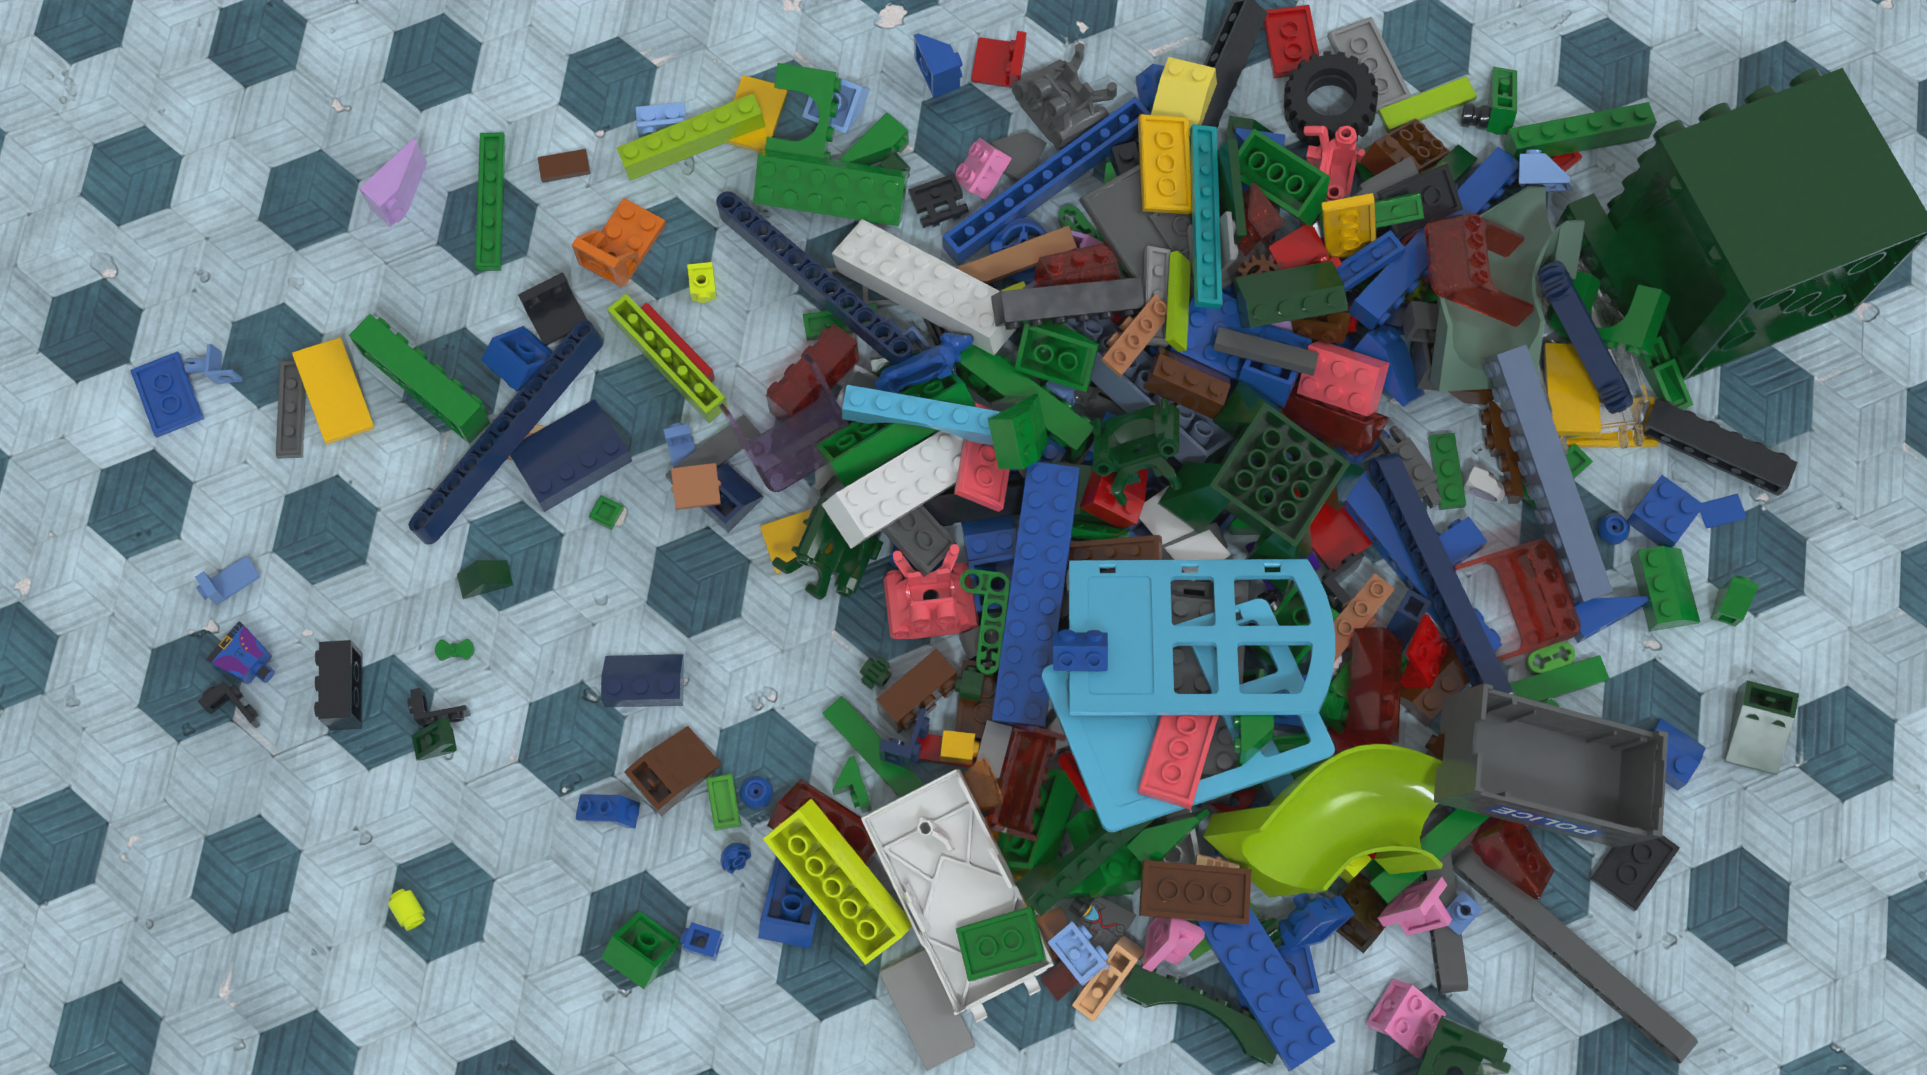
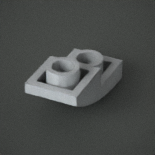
[973,720,1012,778]

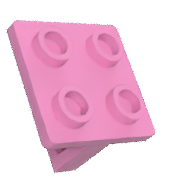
[956,138,1012,200]

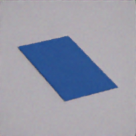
[1700,494,1747,529]

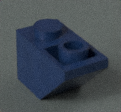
[1381,589,1431,653]

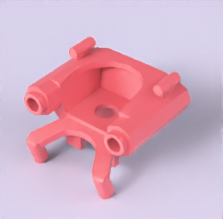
[1304,125,1365,202]
[883,544,980,639]

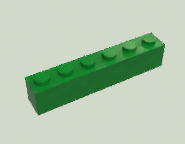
[1503,102,1657,162]

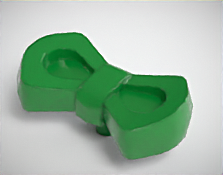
[435,639,475,661]

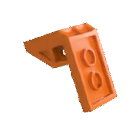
[572,198,666,287]

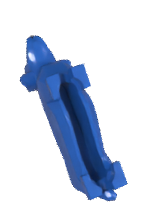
[874,332,974,394]

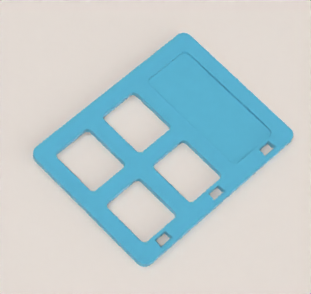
[1042,599,1335,832]

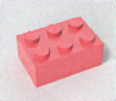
[1297,340,1390,416]

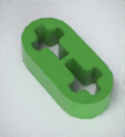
[1525,642,1575,675]

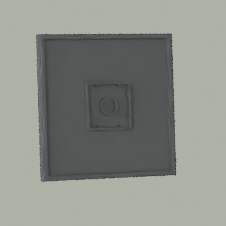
[1079,136,1274,301]

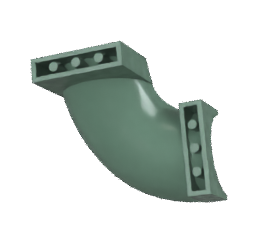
[1430,185,1585,392]

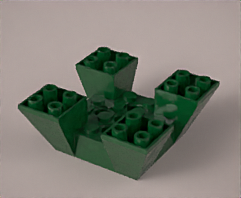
[1157,380,1365,594]

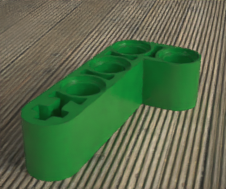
[960,569,1010,675]

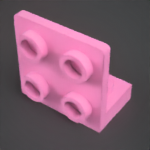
[1365,979,1446,1058]

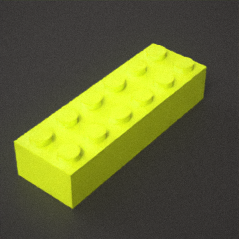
[763,799,912,965]

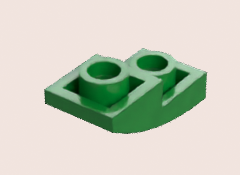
[1319,682,1352,734]

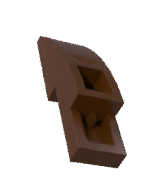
[1481,401,1526,504]

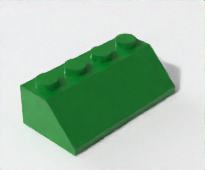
[1238,129,1330,227]
[997,768,1077,877]

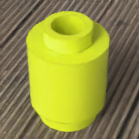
[388,889,425,931]

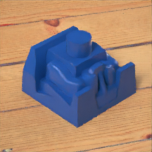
[1278,893,1355,951]

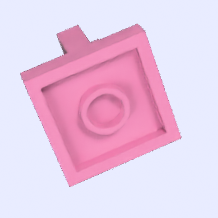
[1378,877,1453,936]
[1142,917,1205,972]

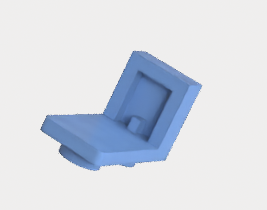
[663,423,695,468]
[195,556,260,605]

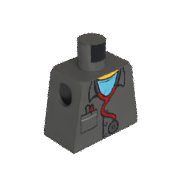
[1068,896,1136,955]

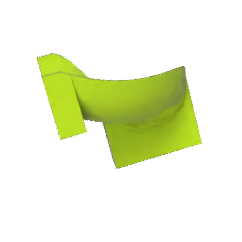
[1203,744,1443,897]

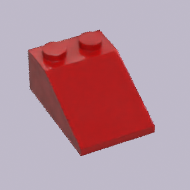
[1079,468,1148,529]

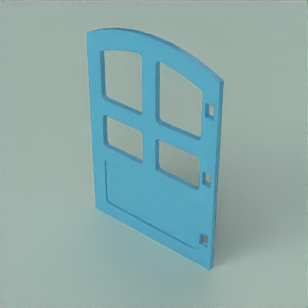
[1069,559,1335,716]

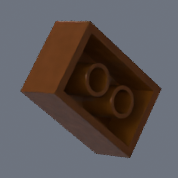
[876,649,957,734]

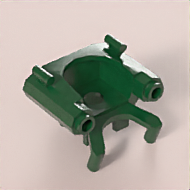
[1093,398,1182,506]
[772,497,883,600]
[1416,1015,1511,1075]

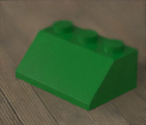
[1630,546,1700,632]

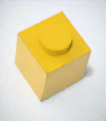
[940,730,980,765]

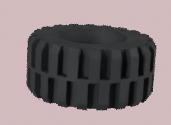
[1284,51,1378,147]

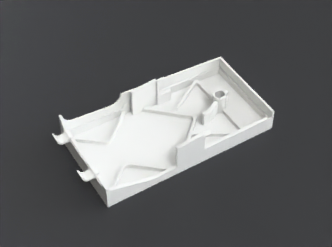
[861,769,1056,1023]

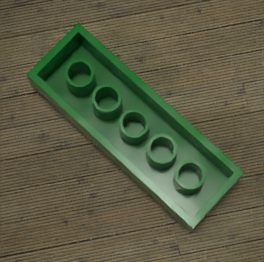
[753,149,908,226]
[349,314,490,444]
[956,344,1094,464]
[816,370,976,487]

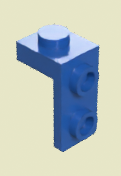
[576,794,640,829]

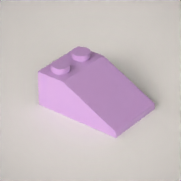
[359,138,427,227]

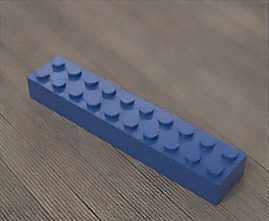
[992,462,1080,729]

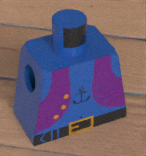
[206,621,275,684]

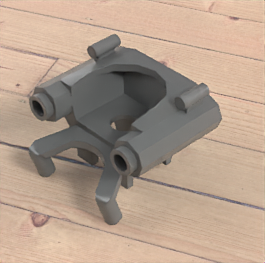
[1012,43,1117,150]

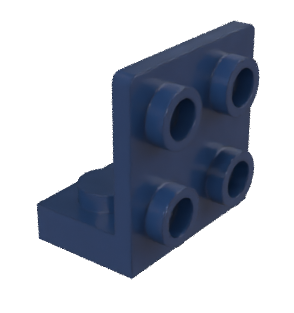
[879,708,930,770]

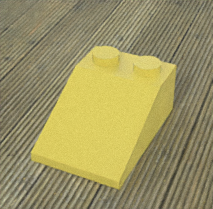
[1151,57,1217,136]

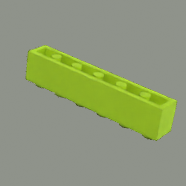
[616,94,766,181]
[607,293,728,423]

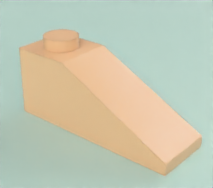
[1072,935,1144,1022]

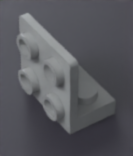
[1187,211,1238,276]

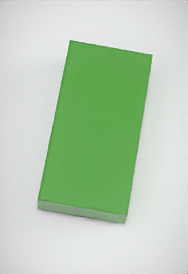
[706,773,741,831]

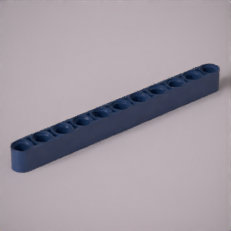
[716,191,913,365]
[408,320,604,545]
[1369,453,1514,695]

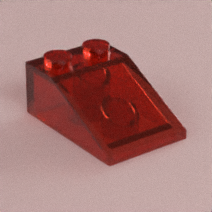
[1471,817,1554,900]

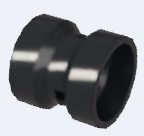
[1460,102,1490,130]

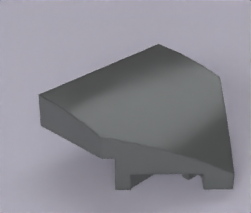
[989,131,1047,182]

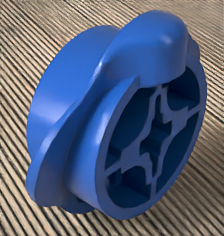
[989,218,1054,283]

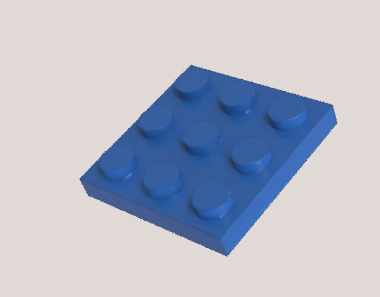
[1169,292,1262,383]

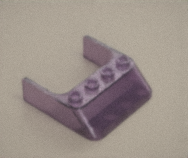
[718,353,849,492]

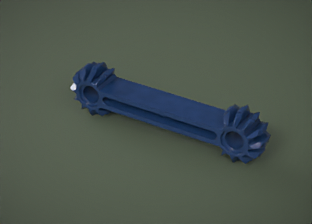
[1538,261,1633,414]

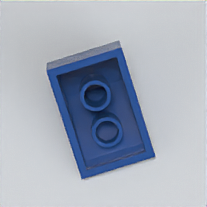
[1238,324,1312,407]
[1353,324,1425,407]
[758,856,819,949]

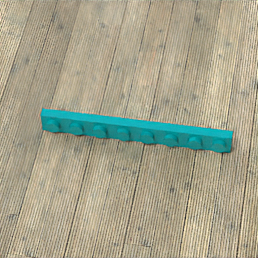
[1190,124,1223,309]

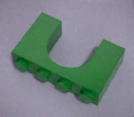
[765,63,842,159]
[1549,271,1671,356]

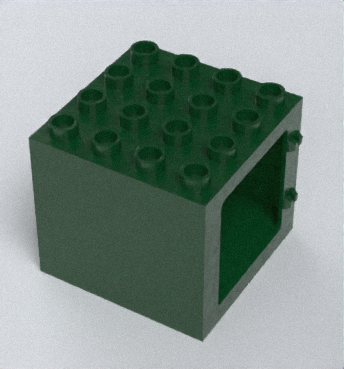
[1607,68,1927,381]

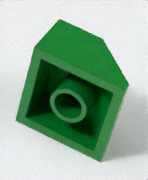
[601,911,681,989]

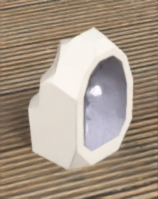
[1464,464,1505,503]

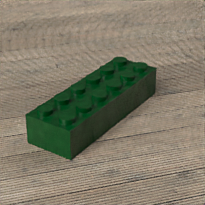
[1556,193,1667,330]

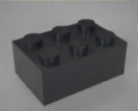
[314,640,363,731]

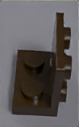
[1336,873,1387,954]

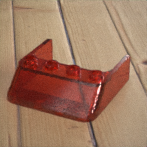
[1425,213,1534,327]
[1453,539,1581,662]
[987,726,1067,842]

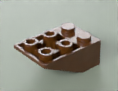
[1361,118,1450,176]
[624,726,722,817]

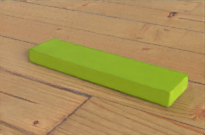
[1378,76,1477,133]
[1165,251,1191,352]

